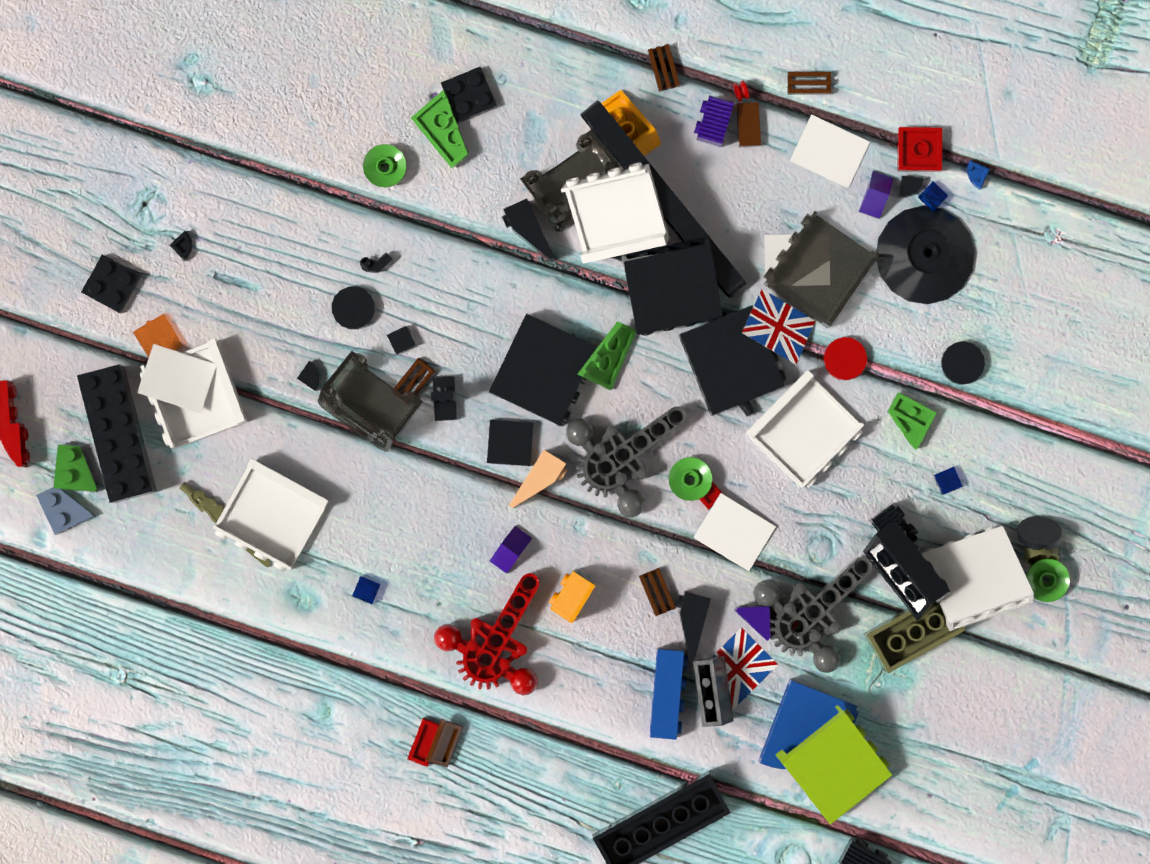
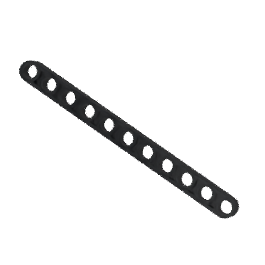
[580,100,747,299]

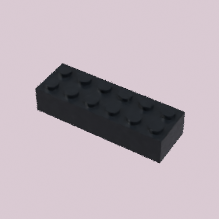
[77,364,157,503]
[592,771,731,864]

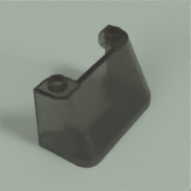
[520,130,620,232]
[318,351,423,452]

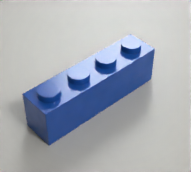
[649,648,688,740]

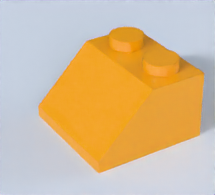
[549,571,596,623]

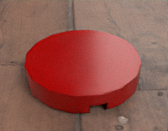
[823,337,867,381]

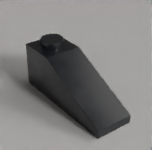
[501,198,554,262]
[676,591,711,662]

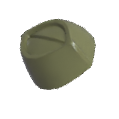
[1024,546,1060,565]

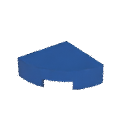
[967,160,990,190]

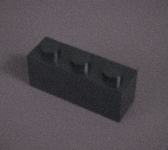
[693,656,734,727]

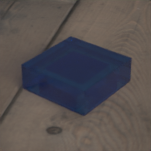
[918,181,949,212]
[933,467,963,495]
[352,576,381,604]

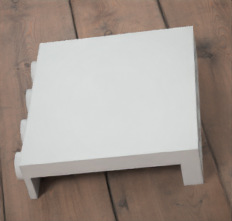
[561,163,670,264]
[140,339,248,449]
[745,370,864,488]
[212,458,329,572]
[921,526,1034,631]

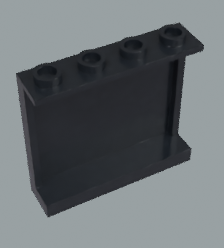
[621,237,723,336]
[678,305,787,416]
[489,313,597,427]

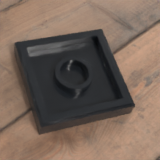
[487,420,534,466]

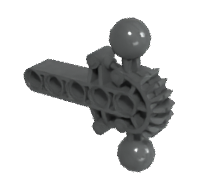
[566,406,687,517]
[753,557,873,673]

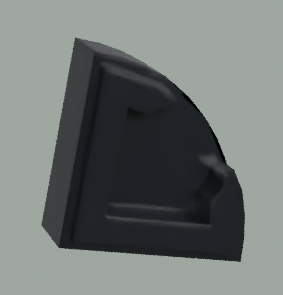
[899,175,924,198]
[169,231,192,261]
[297,361,319,391]

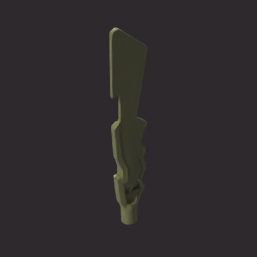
[179,482,270,567]

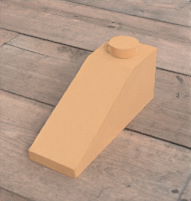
[509,450,567,508]

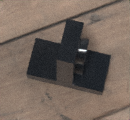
[431,376,457,421]

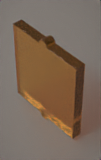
[133,314,184,358]

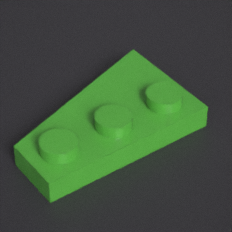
[411,90,469,169]
[578,322,636,390]

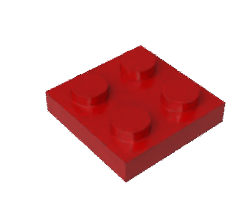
[897,127,942,172]

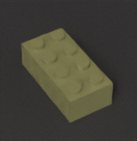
[863,603,965,673]

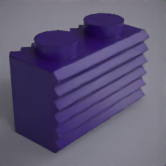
[694,95,734,147]

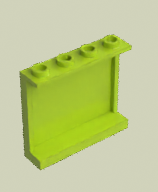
[775,705,892,825]

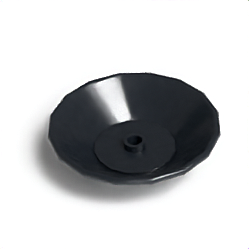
[876,206,975,304]

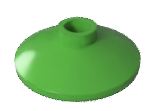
[363,144,406,188]
[669,457,712,501]
[1026,558,1070,602]

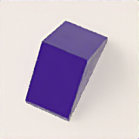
[858,171,893,219]
[490,526,532,574]
[734,606,770,641]

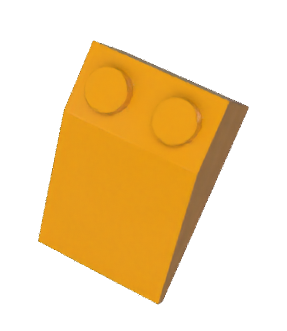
[601,90,661,156]

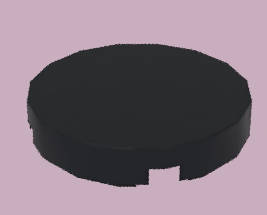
[332,286,375,330]
[940,341,985,385]
[1017,516,1062,550]

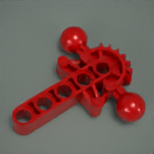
[434,573,539,696]

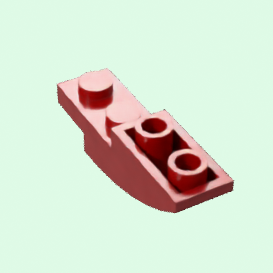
[0,380,30,468]

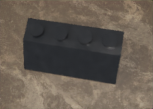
[863,521,951,621]

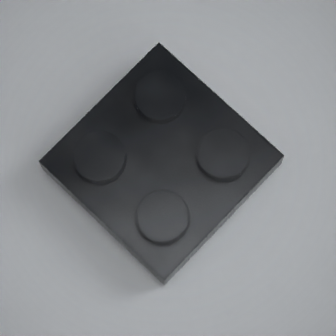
[441,66,497,124]
[81,254,141,314]

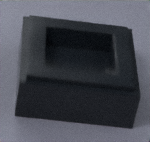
[387,326,416,355]

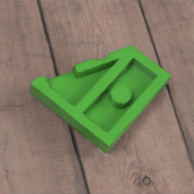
[887,392,937,450]
[53,444,97,492]

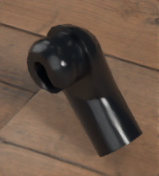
[360,252,393,273]

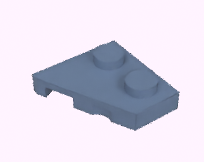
[36,487,95,535]

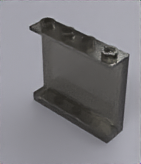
[763,211,879,329]

